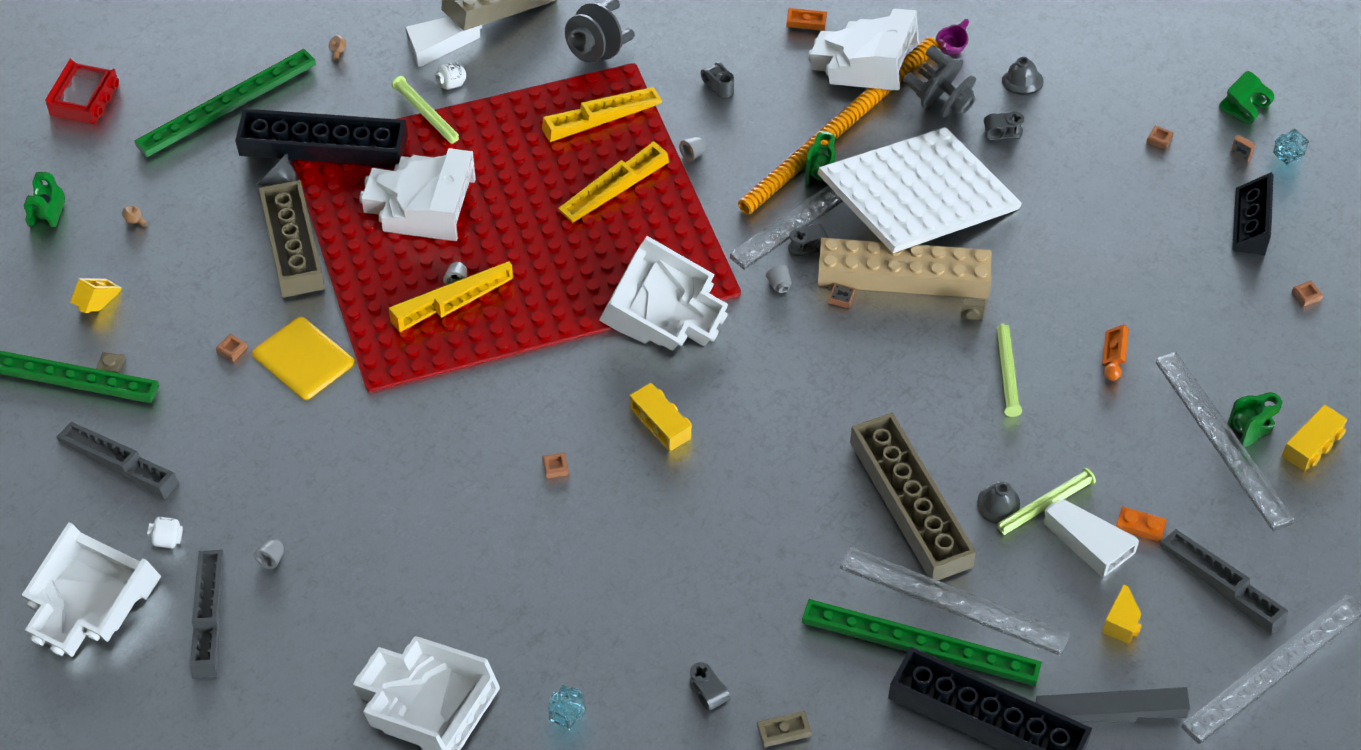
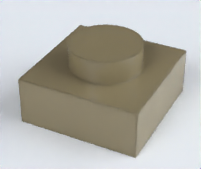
[961,298,985,320]
[96,352,125,373]

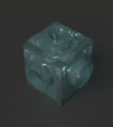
[1273,129,1309,165]
[548,685,586,730]

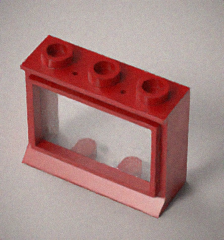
[45,58,119,125]

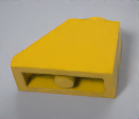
[70,278,122,313]
[1102,585,1142,644]

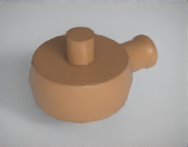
[328,36,346,60]
[122,205,147,227]

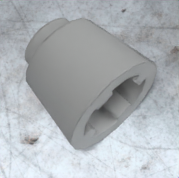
[679,136,706,162]
[443,262,467,285]
[766,265,792,293]
[254,539,284,570]

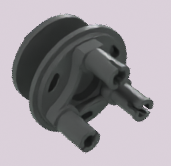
[565,0,635,63]
[903,45,976,117]

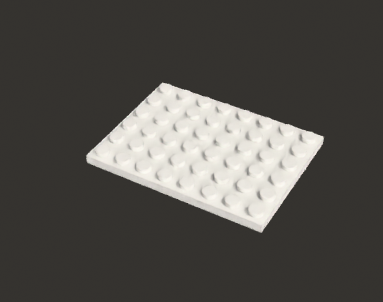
[817,127,1022,253]

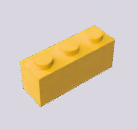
[629,383,692,452]
[1281,404,1347,472]

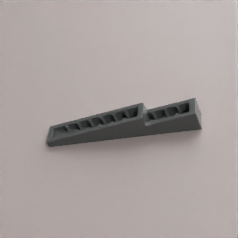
[57,422,179,500]
[1160,529,1288,636]
[190,549,223,678]
[1036,687,1190,722]

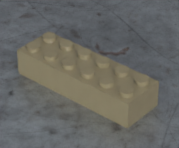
[441,0,557,31]
[259,180,325,298]

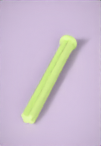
[391,76,459,144]
[997,323,1022,417]
[997,468,1096,534]

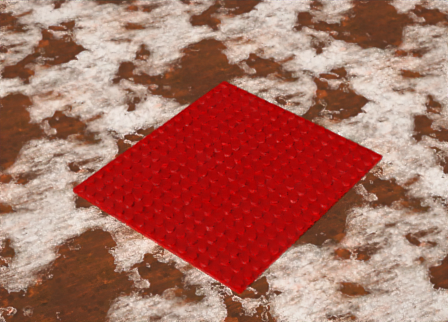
[292,63,741,392]

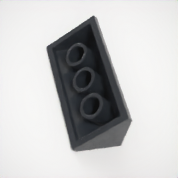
[1232,172,1274,256]

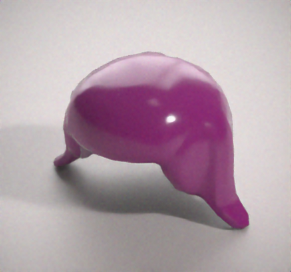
[936,19,969,55]

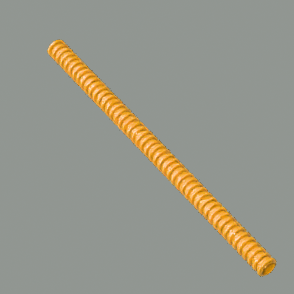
[738,37,939,215]

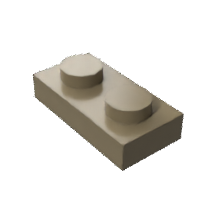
[757,711,812,748]

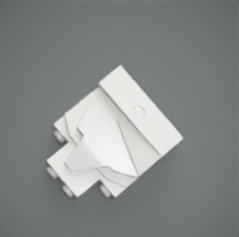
[808,9,919,91]
[359,148,476,241]
[599,236,728,351]
[22,522,161,657]
[353,636,500,750]

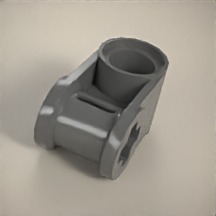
[700,62,734,98]
[983,112,1024,140]
[788,224,829,256]
[689,662,730,712]

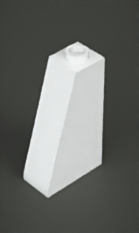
[406,16,482,67]
[1043,499,1139,578]

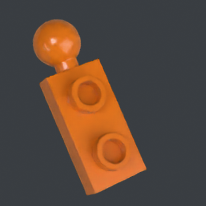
[1102,324,1129,381]

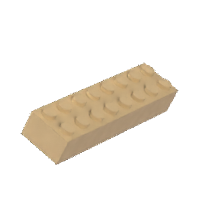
[818,238,992,299]

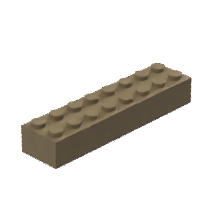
[850,412,976,583]

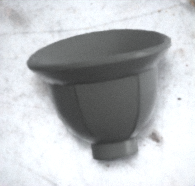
[1002,57,1044,93]
[256,153,296,186]
[977,481,1020,524]

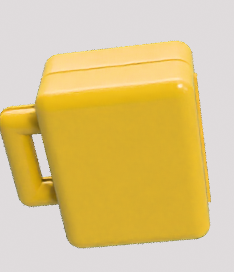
[252,316,355,399]

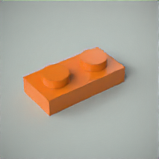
[786,8,827,31]
[1116,506,1167,542]

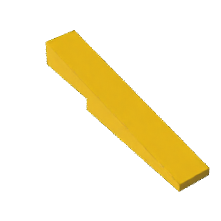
[542,87,662,142]
[559,141,669,223]
[389,262,513,332]

